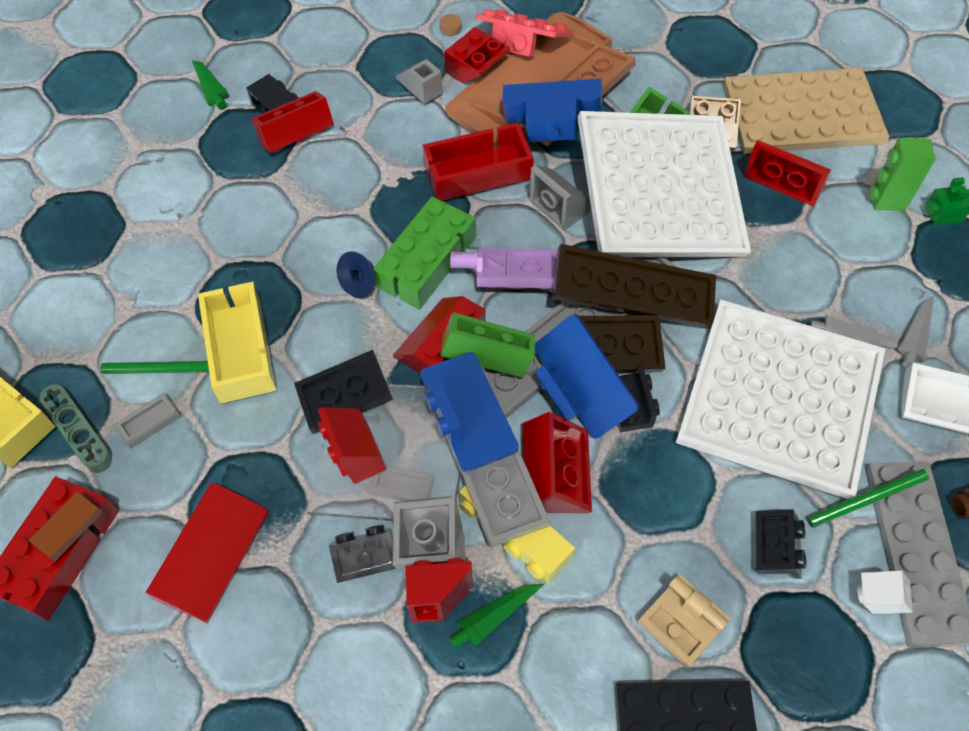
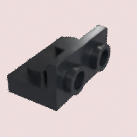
[618,365,660,433]
[756,509,807,579]
[329,525,397,583]

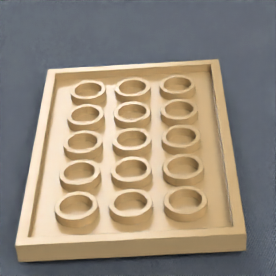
[723,68,889,154]

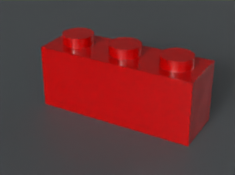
[251,91,334,152]

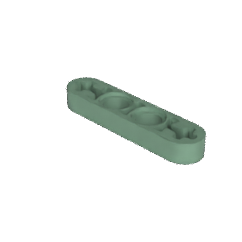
[39,384,112,473]

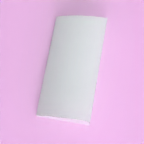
[901,363,969,434]

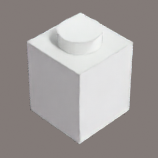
[857,570,913,614]

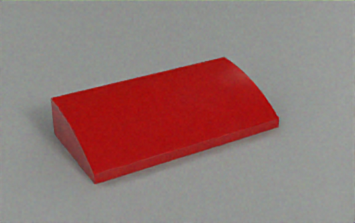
[145,482,269,624]

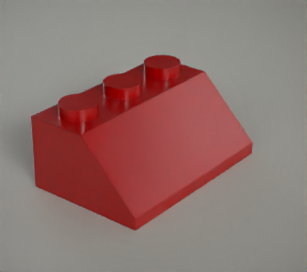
[744,140,832,207]
[393,296,486,374]
[523,412,592,513]

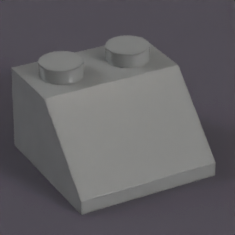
[530,165,588,231]
[393,497,465,575]

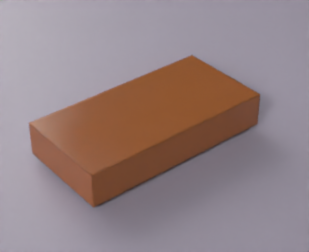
[29,491,103,562]

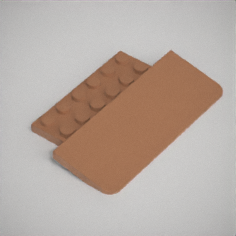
[445,12,635,149]

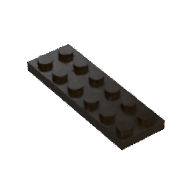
[552,244,716,329]

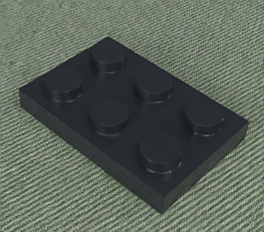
[294,350,393,434]

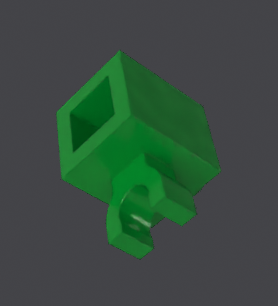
[925,177,969,225]

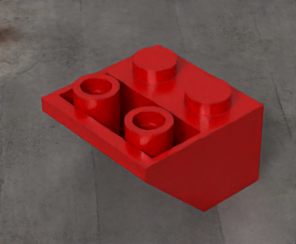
[444,27,510,83]
[317,407,387,485]
[405,558,473,623]

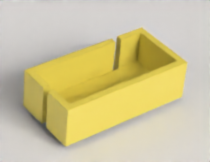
[198,282,277,404]
[0,377,56,468]

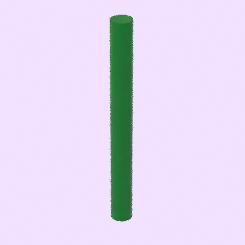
[101,361,209,374]
[808,468,929,528]

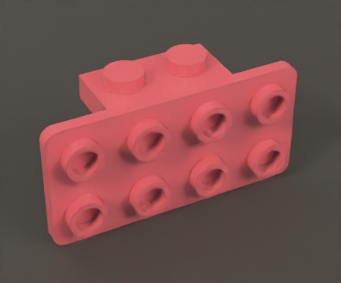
[476,9,573,57]

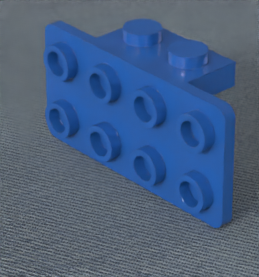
[535,315,639,438]
[420,352,519,472]

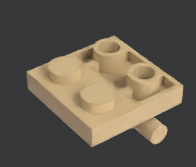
[688,95,741,150]
[638,574,731,669]

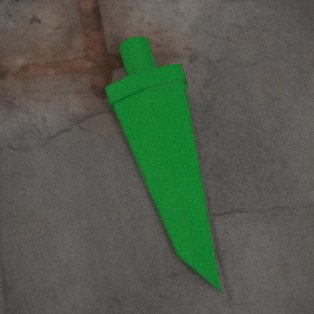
[192,60,228,109]
[449,584,544,649]

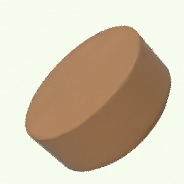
[440,14,462,36]

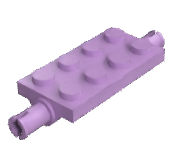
[450,248,557,289]

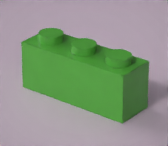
[869,138,936,211]
[441,312,535,378]

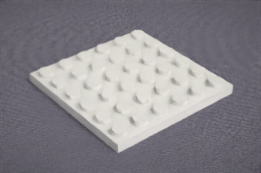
[578,111,751,257]
[676,299,886,499]

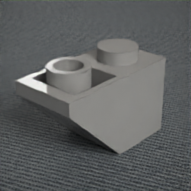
[395,59,443,104]

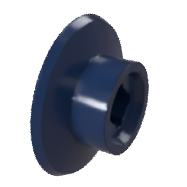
[336,251,375,298]

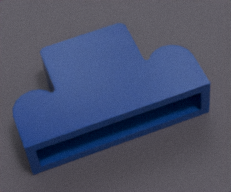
[502,78,602,142]

